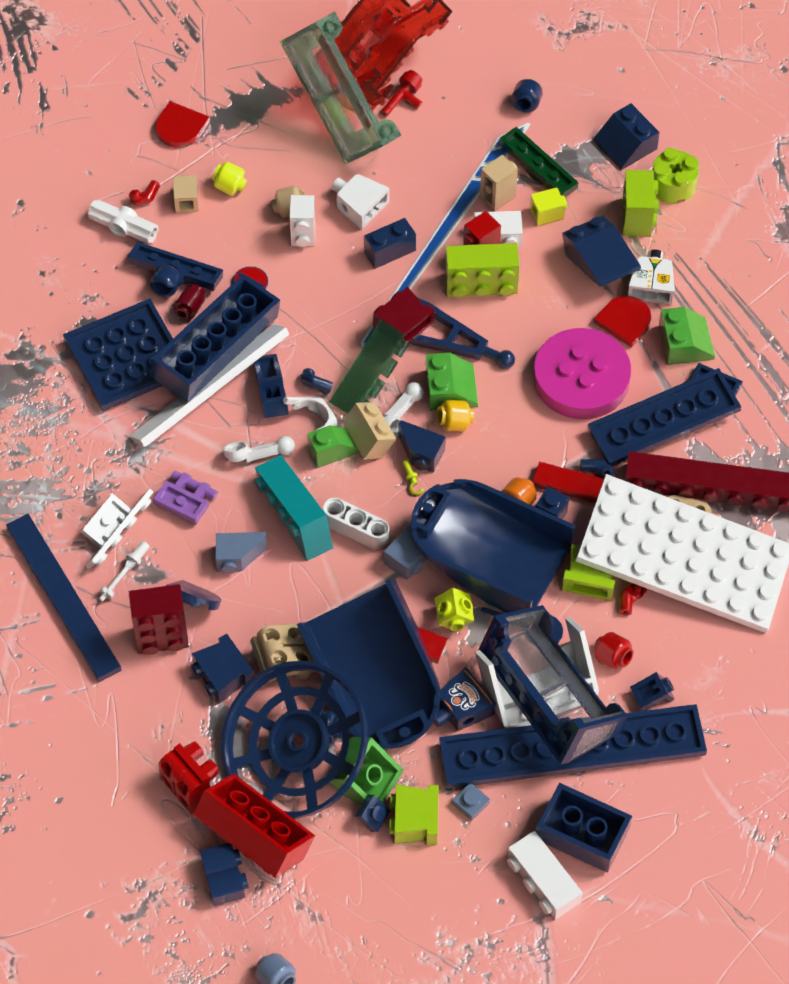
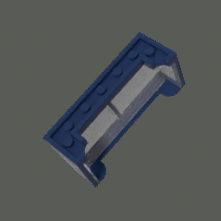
[478,605,628,765]

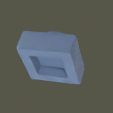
[453,784,490,821]

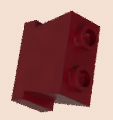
[373,287,435,351]

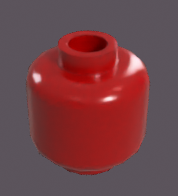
[594,632,634,670]

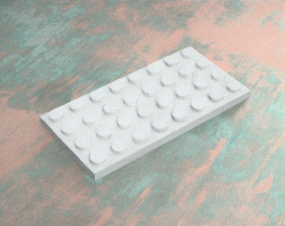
[576,474,789,633]

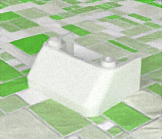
[475,617,599,728]

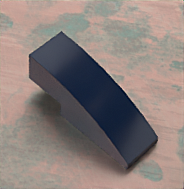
[254,354,289,418]

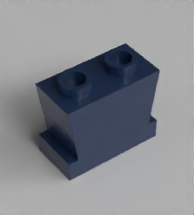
[191,634,254,703]

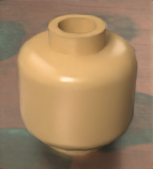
[272,186,305,218]

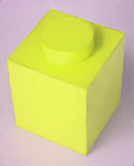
[530,188,567,226]

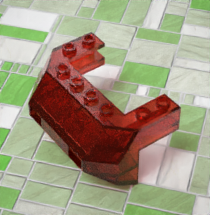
[307,0,453,115]

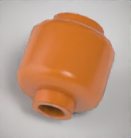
[501,477,537,505]

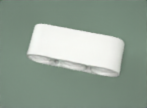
[323,498,389,550]

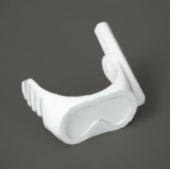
[283,397,337,431]

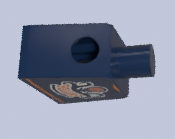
[434,667,496,730]

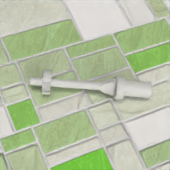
[99,541,150,602]

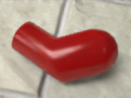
[129,180,161,206]
[619,583,647,616]

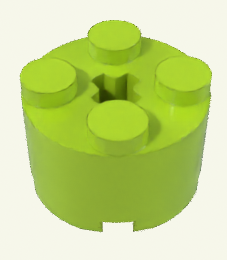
[652,147,699,204]

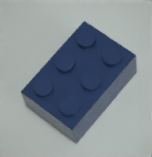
[536,782,632,873]

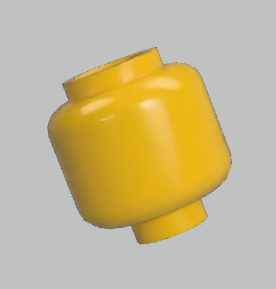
[436,400,474,432]

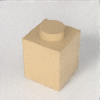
[173,175,199,213]

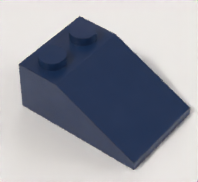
[562,215,641,287]

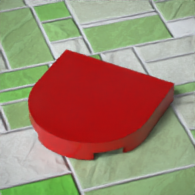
[156,101,210,148]
[594,296,651,348]

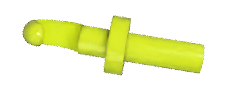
[403,460,424,496]

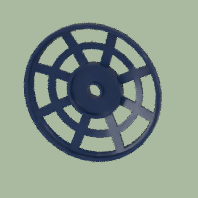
[221,661,368,819]

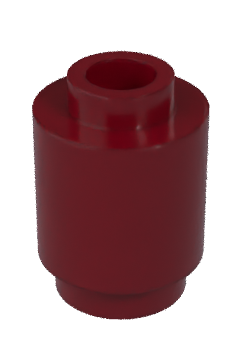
[174,284,206,319]

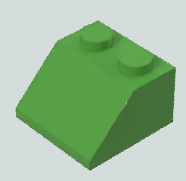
[659,307,715,365]
[425,353,478,411]
[330,737,404,805]

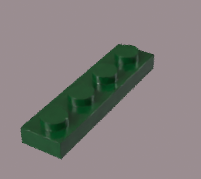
[499,127,579,197]

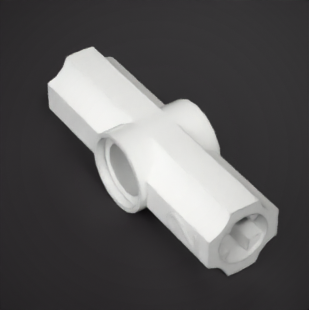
[88,200,159,244]

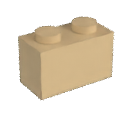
[480,155,518,211]
[342,402,396,459]

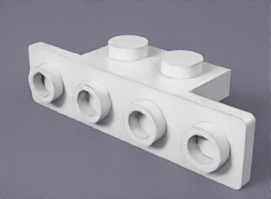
[80,489,153,569]

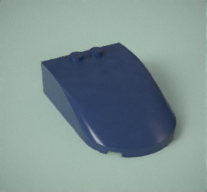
[411,479,575,622]
[297,579,441,749]

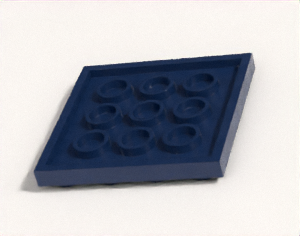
[63,299,173,411]

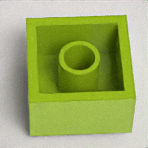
[622,170,659,236]

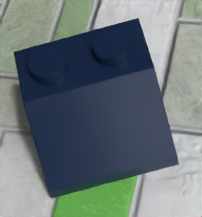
[593,103,660,170]

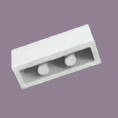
[507,830,583,920]

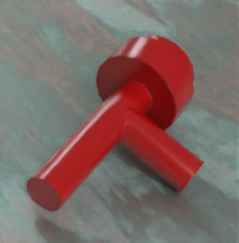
[381,70,423,116]

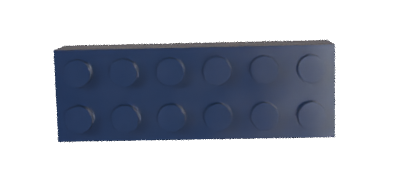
[150,274,281,403]

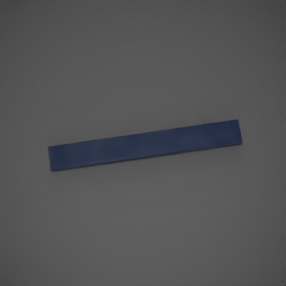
[6,514,122,682]

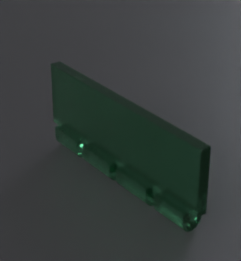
[329,320,410,414]

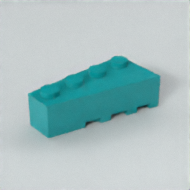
[254,455,333,561]

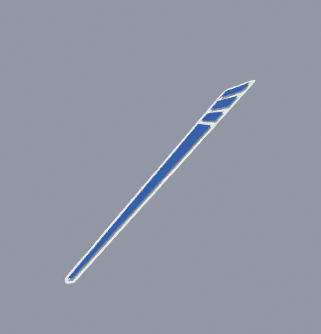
[361,123,530,347]

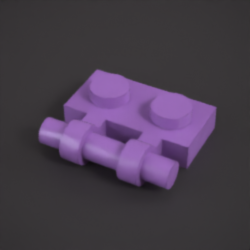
[153,470,218,525]

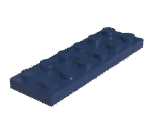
[588,368,741,467]

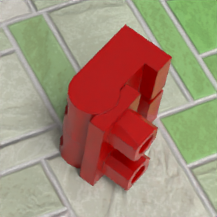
[159,741,219,815]

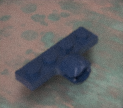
[128,242,223,298]

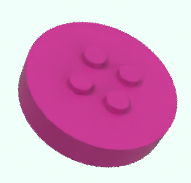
[534,328,631,419]

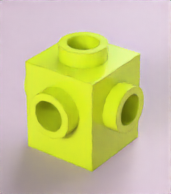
[434,588,474,631]

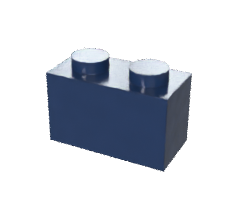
[364,218,416,269]

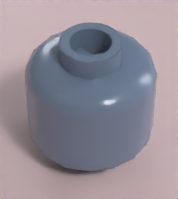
[255,953,296,984]

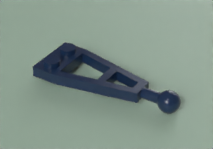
[409,297,515,369]

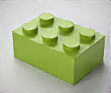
[445,243,520,297]

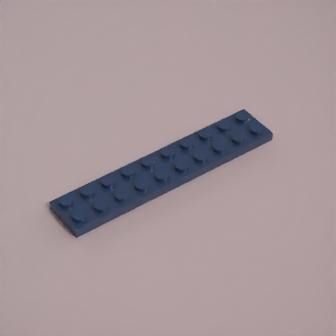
[439,704,707,789]

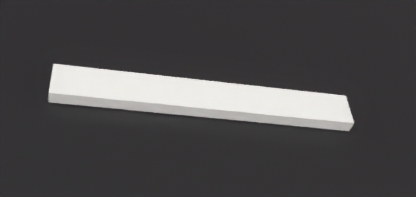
[129,324,289,447]

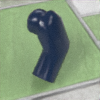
[300,368,333,393]
[580,459,614,479]

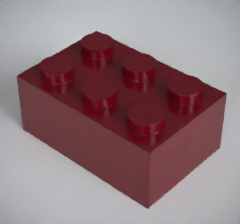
[129,584,189,655]

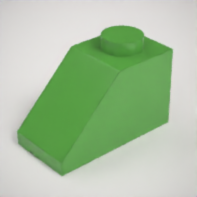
[307,425,360,468]

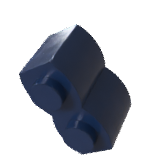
[200,843,249,906]

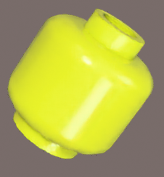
[211,162,247,196]

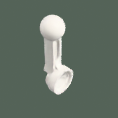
[384,382,424,437]
[223,436,295,463]

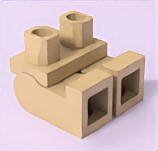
[250,624,314,683]

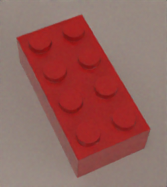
[193,774,316,878]

